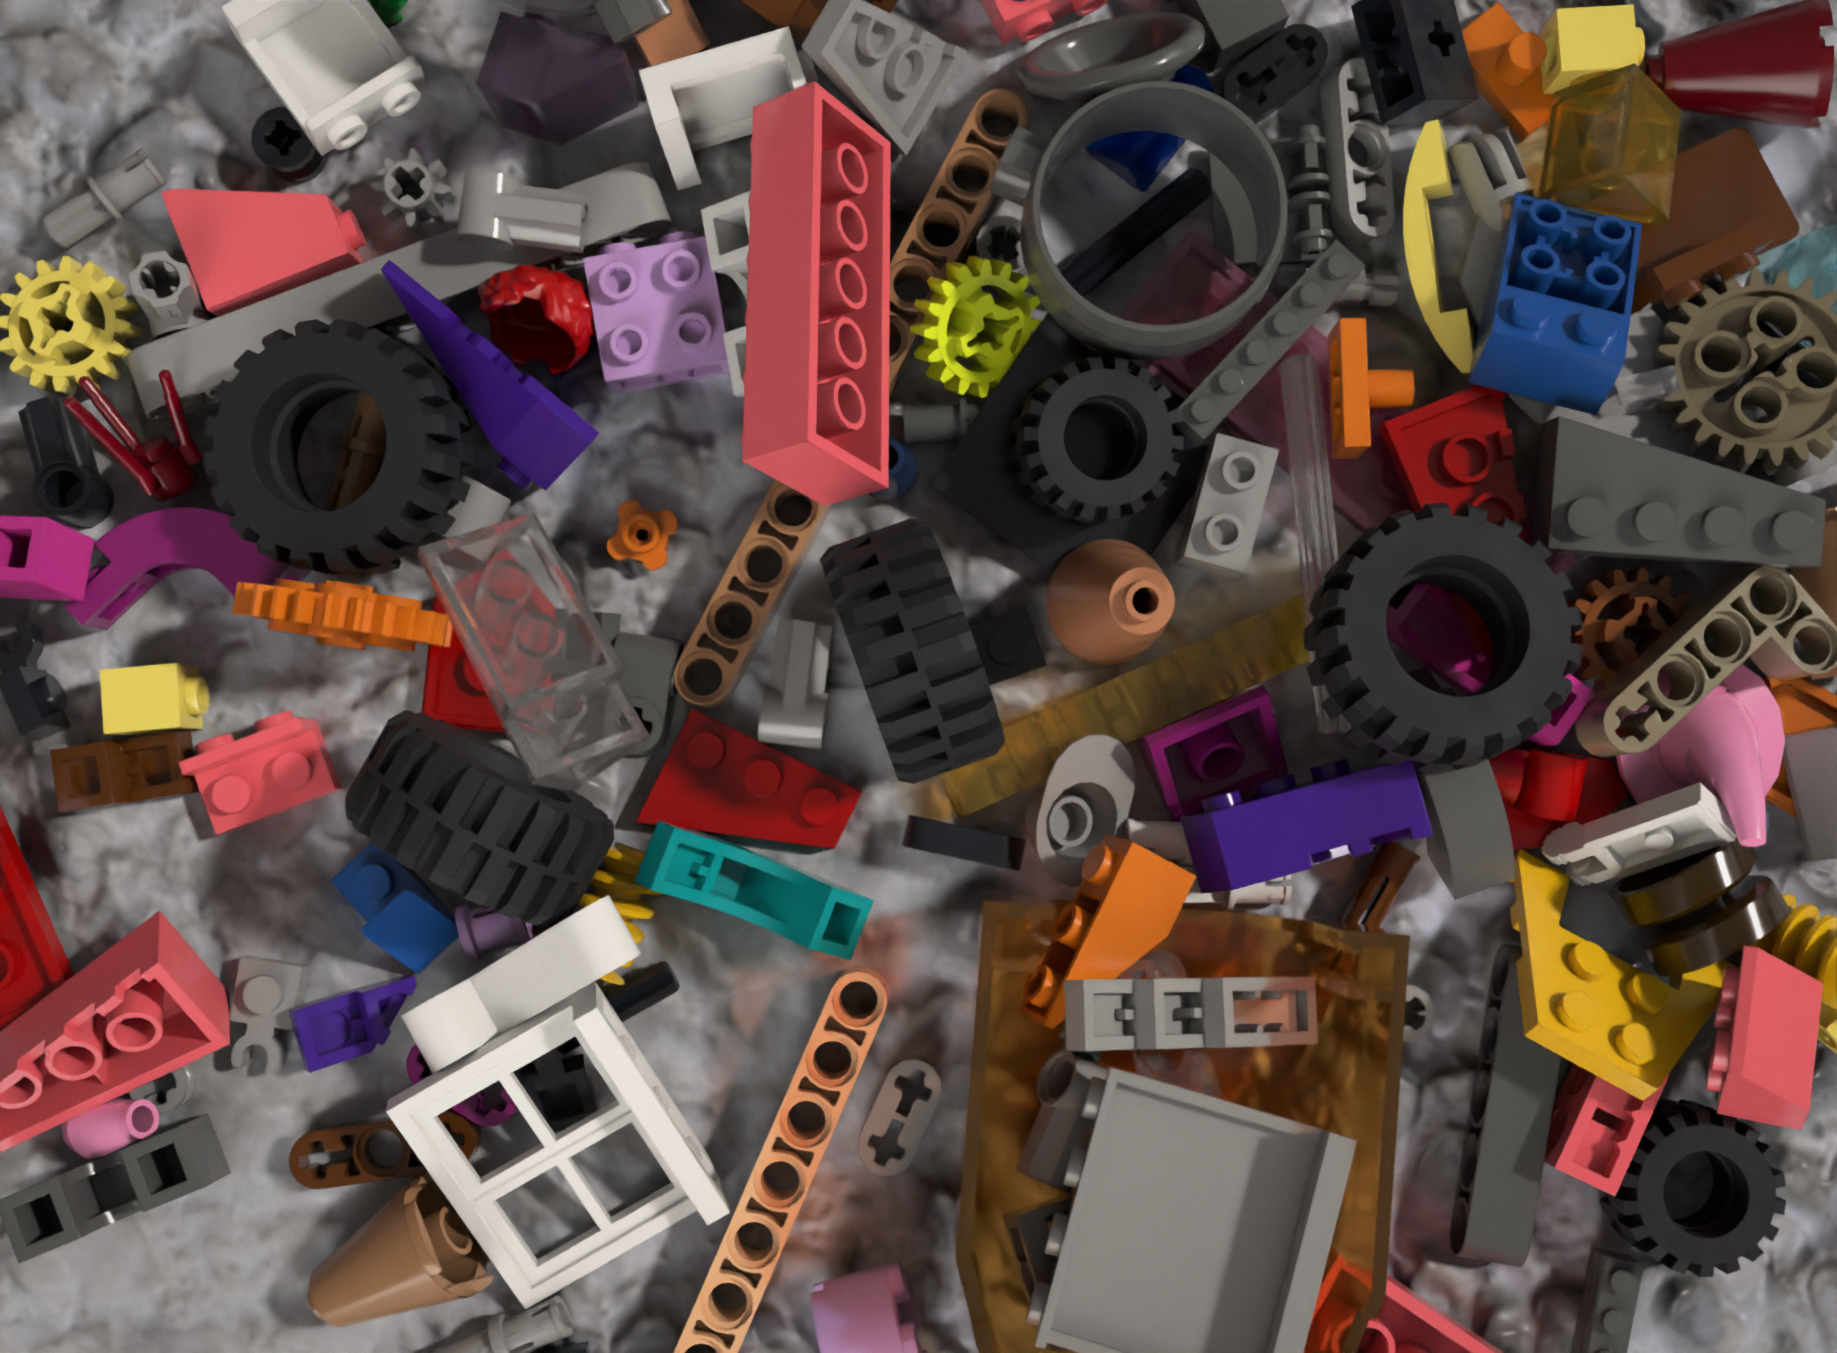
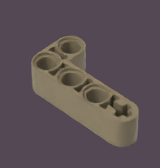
[1575,565,1837,758]

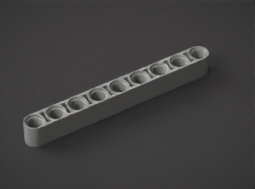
[126,162,672,420]

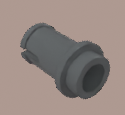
[903,398,979,446]

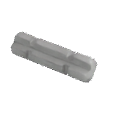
[1274,264,1400,306]

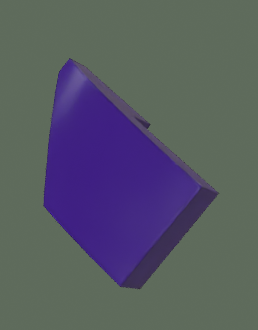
[288,974,417,1073]

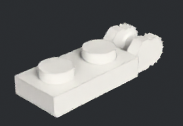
[1541,782,1737,887]

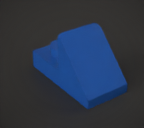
[330,843,459,974]

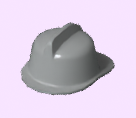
[1025,734,1136,887]

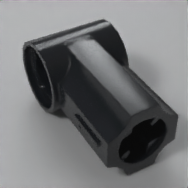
[18,395,114,528]

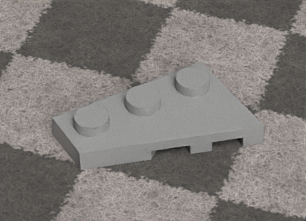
[801,0,968,156]

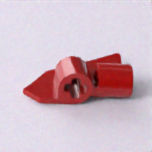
[1488,747,1629,851]

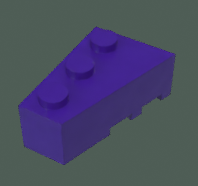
[1180,759,1434,893]

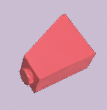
[161,189,366,317]

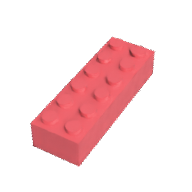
[741,81,891,506]

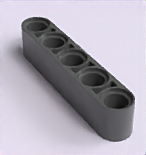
[1450,943,1561,1267]

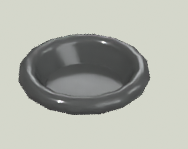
[1018,11,1205,108]

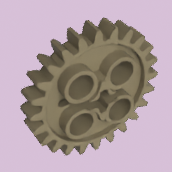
[1652,268,1837,475]

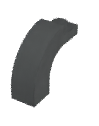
[1408,666,1516,900]

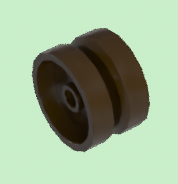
[1608,838,1789,977]

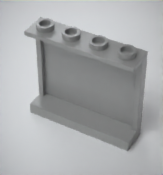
[1025,1066,1357,1353]

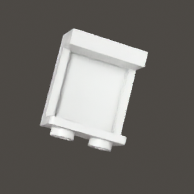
[221,0,428,156]
[639,26,819,190]

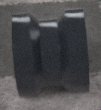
[251,107,328,183]

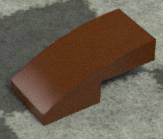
[50,730,199,813]

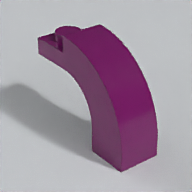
[64,507,311,630]

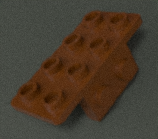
[1568,127,1799,316]

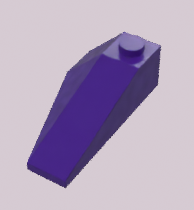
[381,260,599,491]

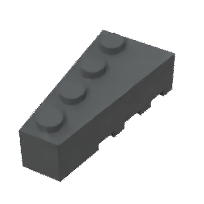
[1532,416,1826,569]

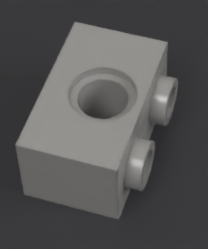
[1174,433,1279,581]

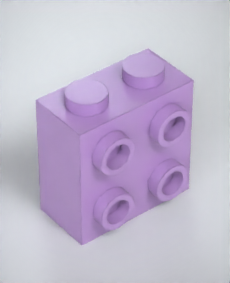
[583,231,730,394]

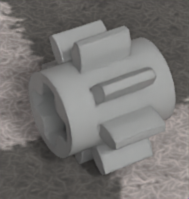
[372,148,456,233]

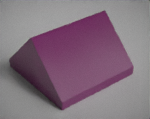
[1134,685,1289,822]

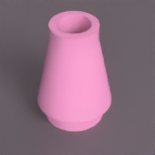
[62,1098,159,1159]

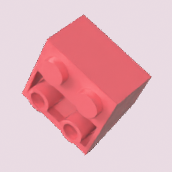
[1706,945,1823,1130]

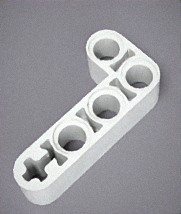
[401,895,642,1074]

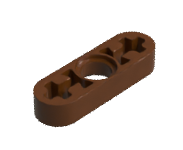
[289,1108,481,1189]

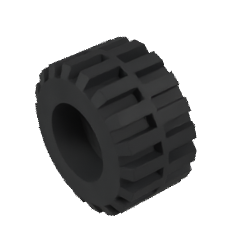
[1010,356,1184,524]
[1599,1099,1786,1277]

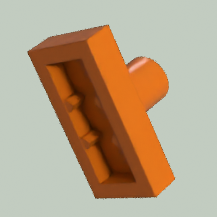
[1462,2,1577,142]
[1327,318,1414,459]

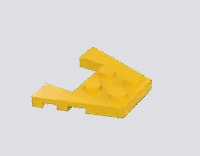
[1509,849,1738,1101]

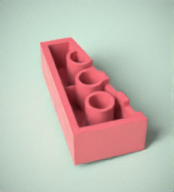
[0,910,230,1152]

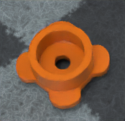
[607,500,678,571]

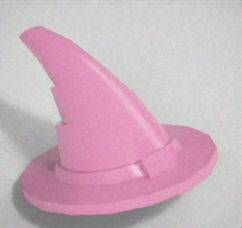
[1616,664,1785,847]

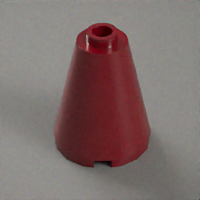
[1645,0,1834,129]

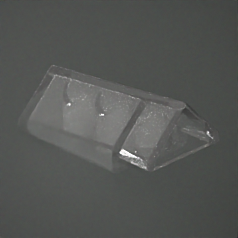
[417,513,649,792]

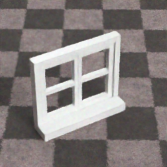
[386,982,730,1310]

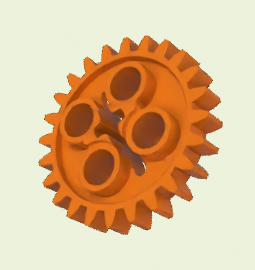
[232,578,455,652]

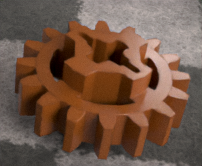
[1567,567,1705,697]

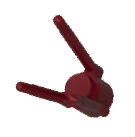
[64,369,203,502]

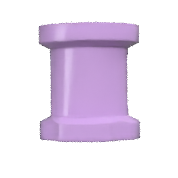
[455,904,535,962]

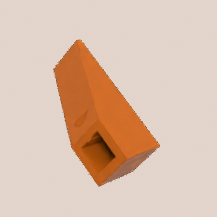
[1018,834,1197,1029]

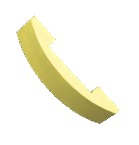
[1403,119,1475,381]

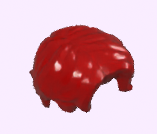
[477,264,596,376]

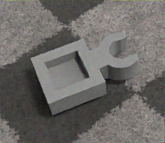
[230,955,310,1073]

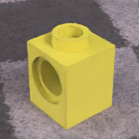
[1538,4,1645,94]
[99,663,209,736]

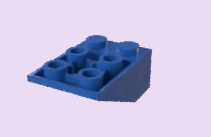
[1468,193,1642,415]

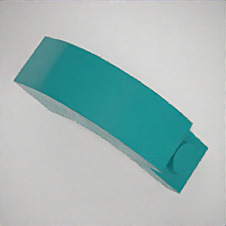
[634,820,874,960]

